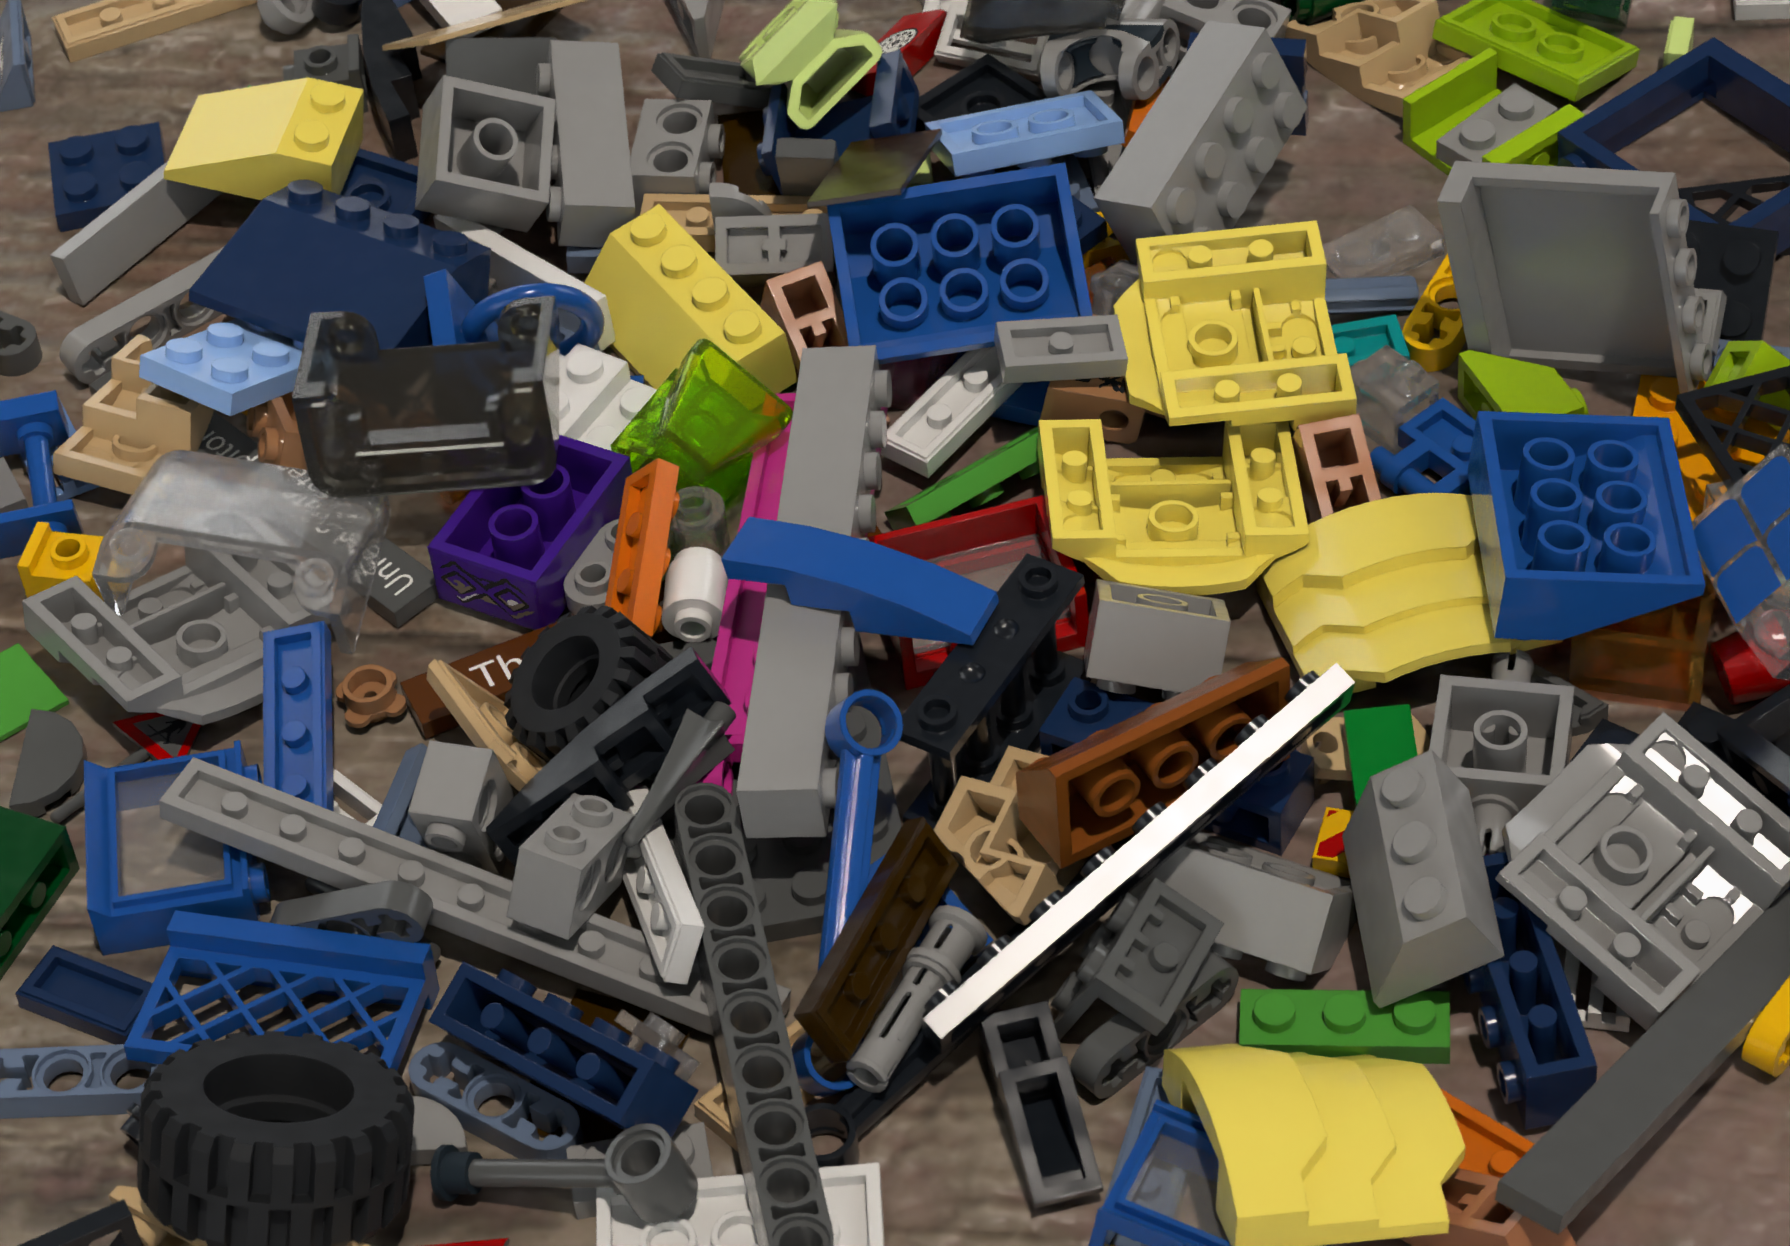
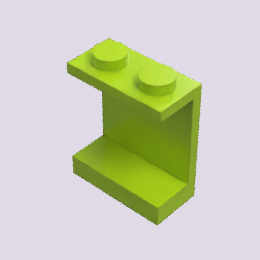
[1403,47,1585,175]

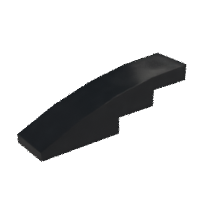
[361,0,422,162]
[486,646,731,868]

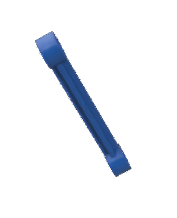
[791,689,903,1097]

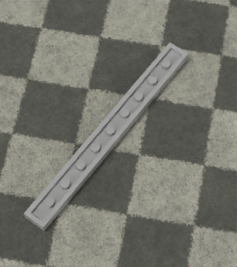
[159,757,791,1036]

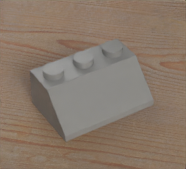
[1342,750,1504,1008]
[1130,831,1358,981]

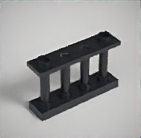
[899,553,1091,852]

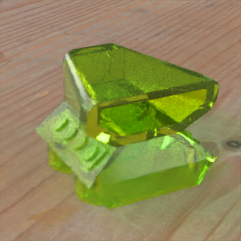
[610,339,793,524]

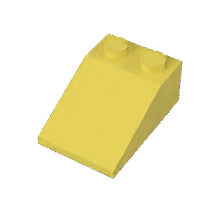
[164,77,364,201]

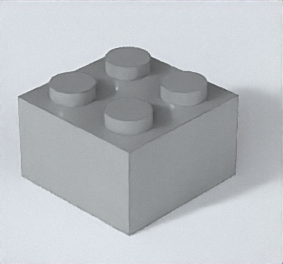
[415,75,556,232]
[1083,579,1231,700]

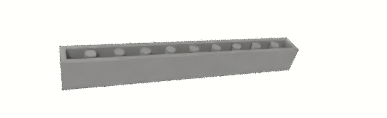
[736,345,892,838]

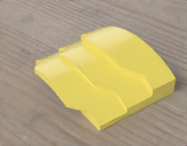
[1113,220,1357,431]
[1037,419,1309,596]
[1256,493,1563,693]
[1162,1043,1466,1246]

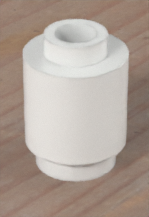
[662,547,729,643]

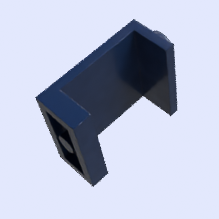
[757,50,920,196]

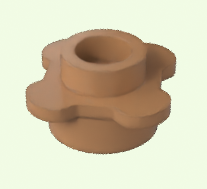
[335,664,407,728]

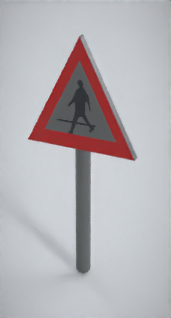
[50,712,203,823]

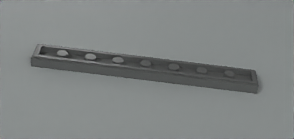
[1495,890,1790,1235]

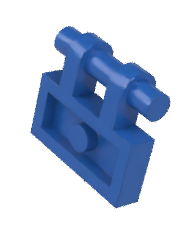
[1370,397,1476,496]

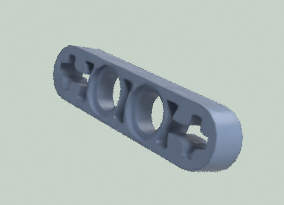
[0,1044,159,1119]

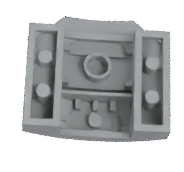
[22,504,342,725]
[1495,712,1790,1031]

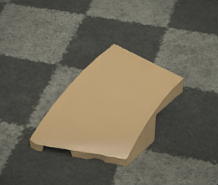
[1285,0,1473,118]
[53,334,214,503]
[934,746,1090,926]

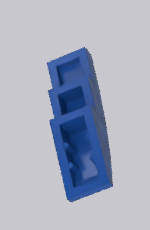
[721,517,999,645]

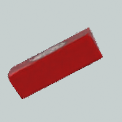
[851,9,947,96]

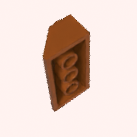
[1016,657,1290,869]

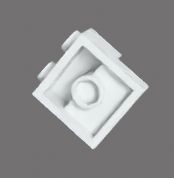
[509,343,684,473]

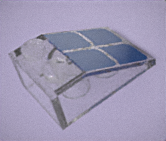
[1692,443,1790,680]

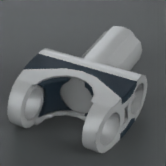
[1040,0,1180,100]

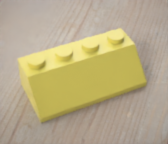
[584,204,798,442]

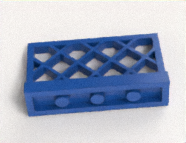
[124,910,440,1071]

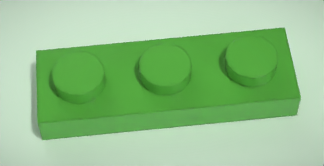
[884,427,1040,531]
[1239,989,1450,1064]

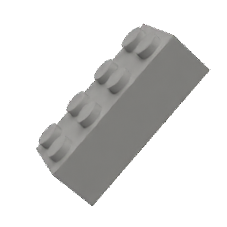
[1093,20,1308,274]

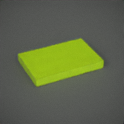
[1432,0,1640,102]

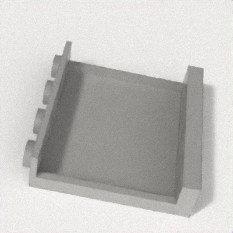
[1437,161,1712,394]

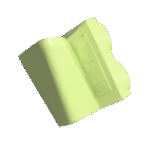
[738,0,882,129]

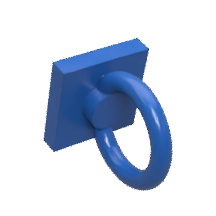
[424,269,605,433]

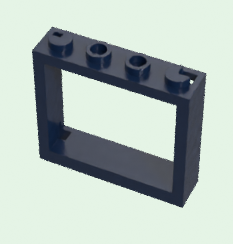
[1557,37,1790,255]

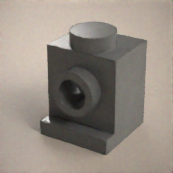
[283,34,368,113]

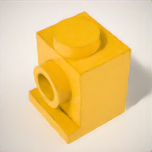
[17,522,122,602]

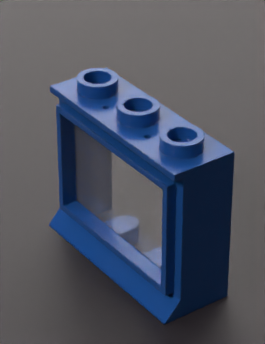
[83,740,270,956]
[1088,1099,1336,1246]

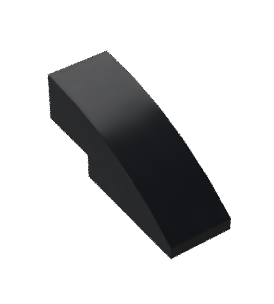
[979,1000,1104,1209]

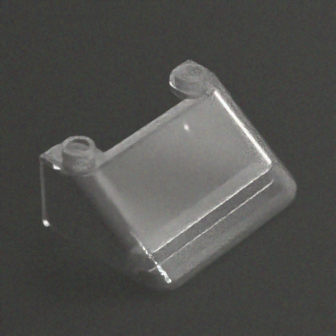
[92,450,391,654]

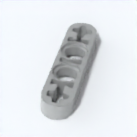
[60,247,223,384]

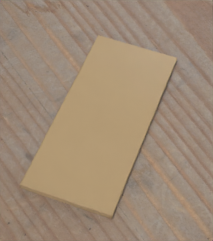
[382,0,586,51]

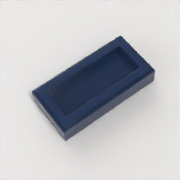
[15,945,153,1045]

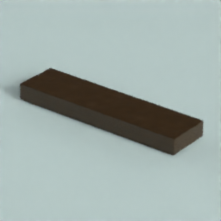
[793,817,959,1064]

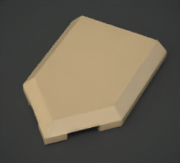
[426,659,547,791]

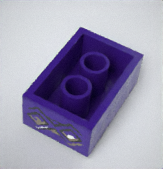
[427,423,633,630]

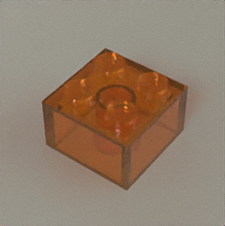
[1569,554,1722,704]

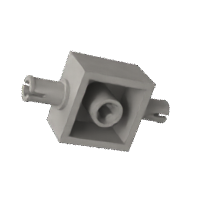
[1429,650,1574,856]

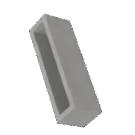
[535,40,635,247]

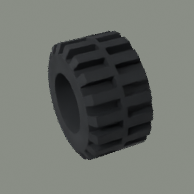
[504,605,674,763]

